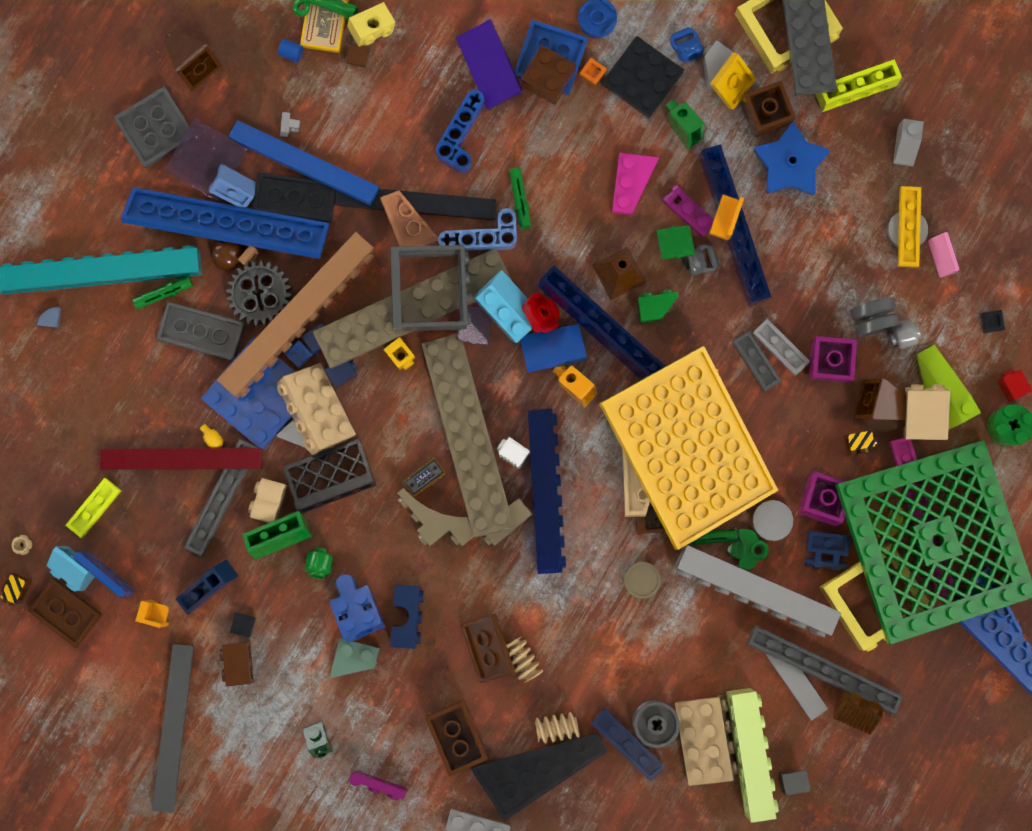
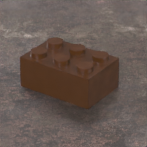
[425,699,488,777]

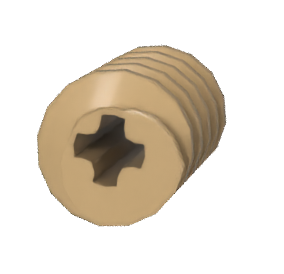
[506,636,543,683]
[535,712,580,744]

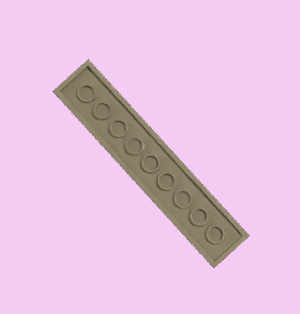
[313,249,512,369]
[422,333,514,538]

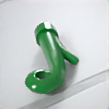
[292,0,358,20]

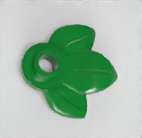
[727,529,769,570]

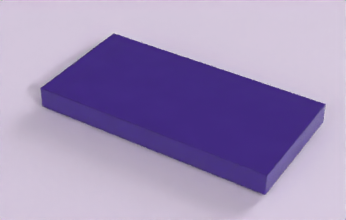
[456,19,523,110]

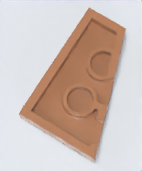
[380,190,438,247]

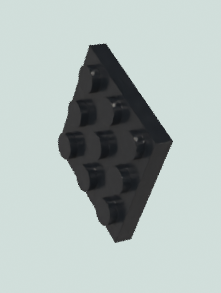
[601,36,685,119]

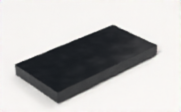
[252,172,336,223]

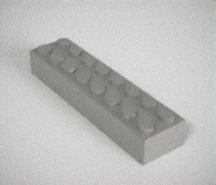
[674,545,841,637]

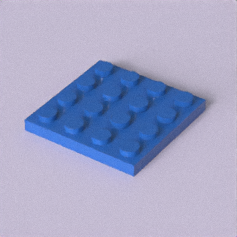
[201,337,295,450]

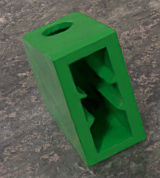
[665,100,705,150]

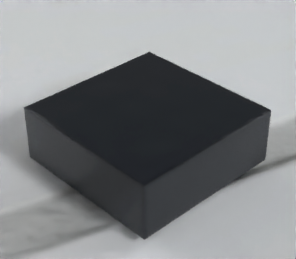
[980,310,1005,333]
[230,612,256,638]

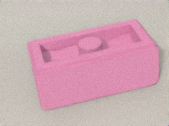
[928,232,959,277]

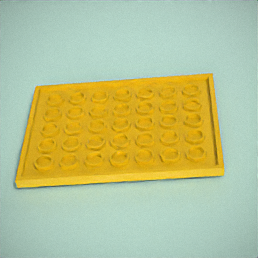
[599,346,778,550]

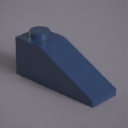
[176,560,239,615]

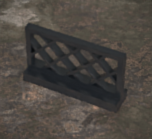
[283,439,377,514]

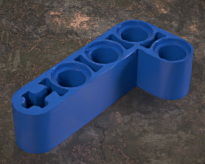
[436,90,484,173]

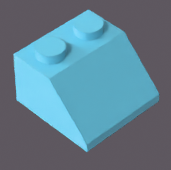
[47,546,95,592]

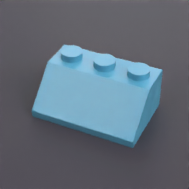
[472,270,532,343]

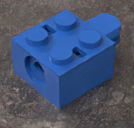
[329,574,386,643]

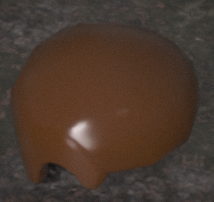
[211,241,243,271]

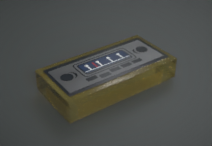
[402,457,447,498]

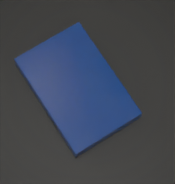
[520,324,587,372]
[74,551,135,597]

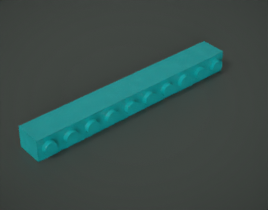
[0,245,202,295]

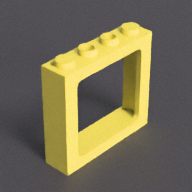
[735,0,843,74]
[819,543,929,652]

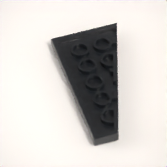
[470,733,608,821]

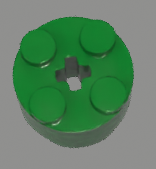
[987,404,1032,447]

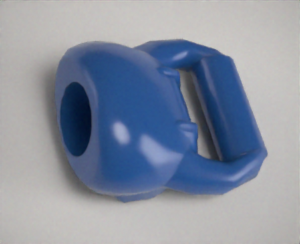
[670,27,704,62]

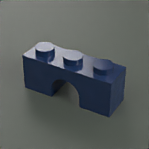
[302,323,358,388]
[391,585,424,649]

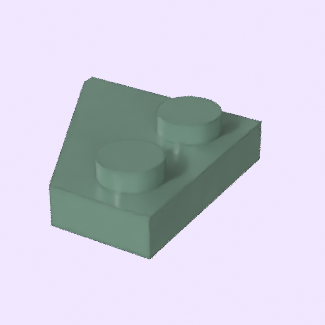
[330,638,380,678]

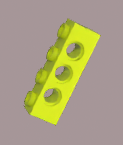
[815,59,902,112]

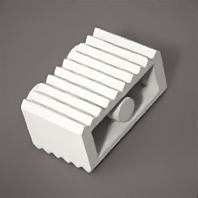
[497,437,530,469]

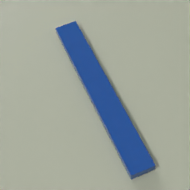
[228,120,380,206]

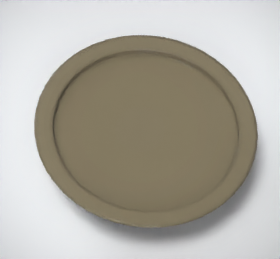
[624,562,661,599]

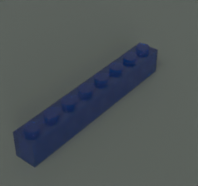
[699,144,772,306]
[537,265,666,380]
[528,409,566,574]

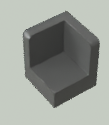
[778,770,811,796]

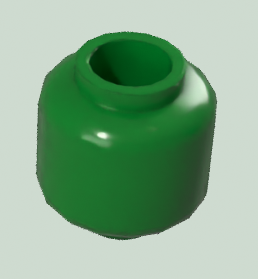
[304,547,333,579]

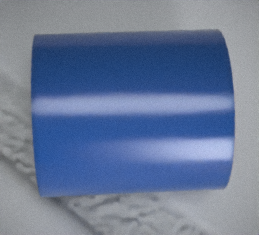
[278,38,303,63]

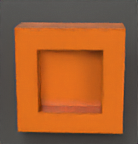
[579,58,607,87]

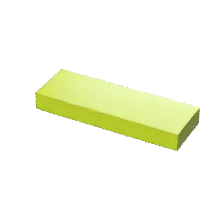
[65,478,122,538]

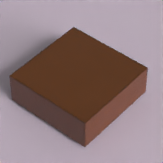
[346,43,370,68]

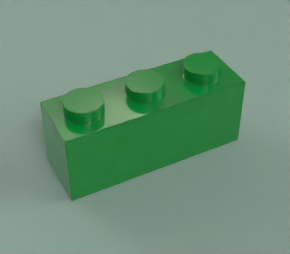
[242,511,312,560]

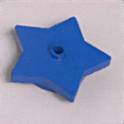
[753,122,830,196]

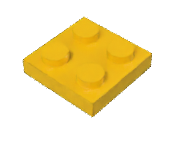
[710,52,756,110]

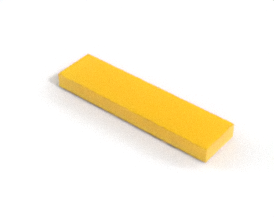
[897,186,921,268]

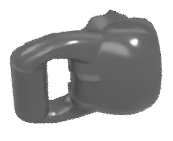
[683,244,719,276]

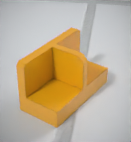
[135,600,169,628]

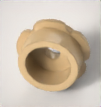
[12,535,32,555]

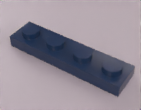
[591,708,665,782]

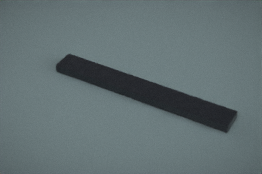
[335,189,496,220]

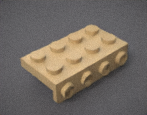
[277,363,356,455]
[675,695,739,786]

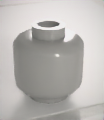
[889,320,921,349]

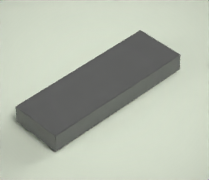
[732,331,782,392]

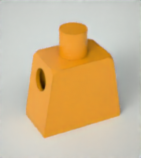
[553,365,598,408]

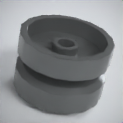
[850,297,902,338]
[632,699,680,748]

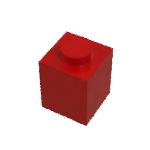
[997,369,1032,402]

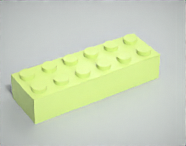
[726,688,779,823]

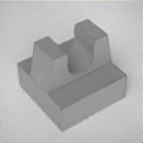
[280,112,300,137]

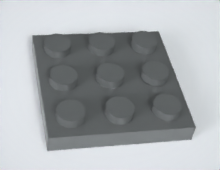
[113,86,197,169]

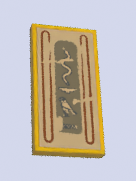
[300,0,349,53]

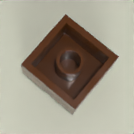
[521,45,576,105]
[741,81,796,137]

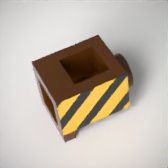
[843,430,877,456]
[0,573,32,606]

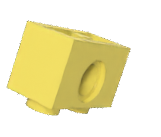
[347,2,395,47]

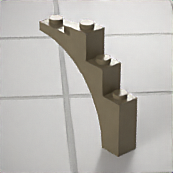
[397,488,532,546]

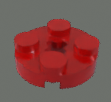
[522,293,560,333]

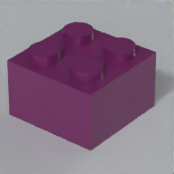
[809,336,857,383]
[798,471,845,526]

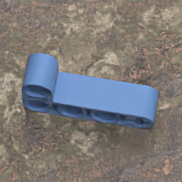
[438,208,517,252]

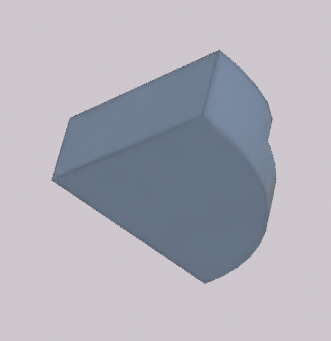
[37,307,61,328]

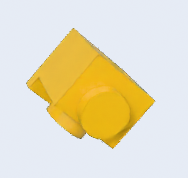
[384,337,415,370]

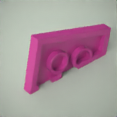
[612,153,659,215]

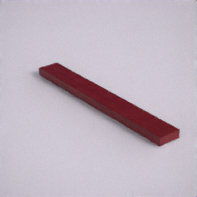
[100,448,263,470]

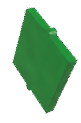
[657,225,695,260]

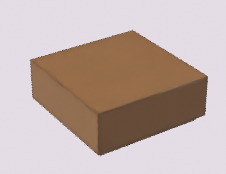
[238,246,259,267]

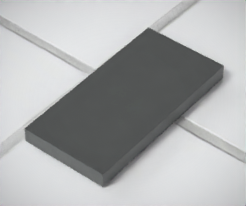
[156,301,246,361]

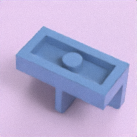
[209,164,256,208]

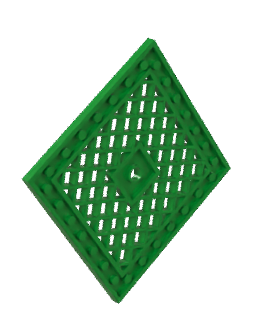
[835,440,1032,645]

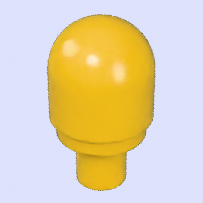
[200,424,223,448]

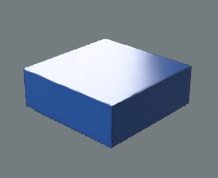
[285,340,314,369]

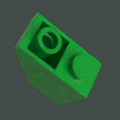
[636,290,679,324]

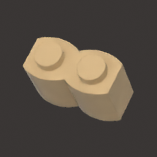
[248,478,287,523]

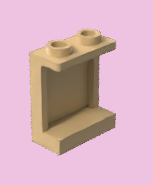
[903,384,950,440]

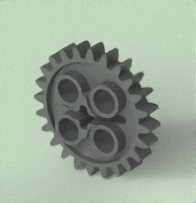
[226,260,293,327]

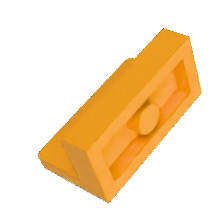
[709,195,744,240]

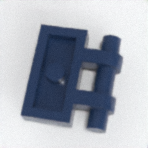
[804,531,850,571]

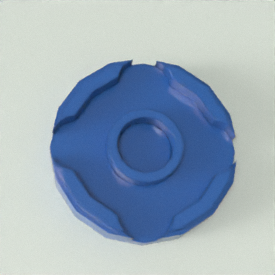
[578,0,617,38]

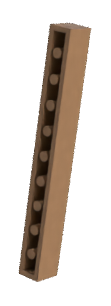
[217,232,374,399]

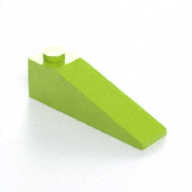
[916,344,981,430]

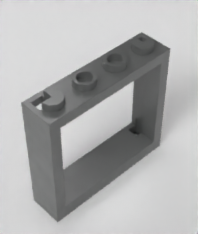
[390,245,471,331]

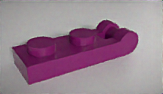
[661,185,714,237]
[349,771,408,801]

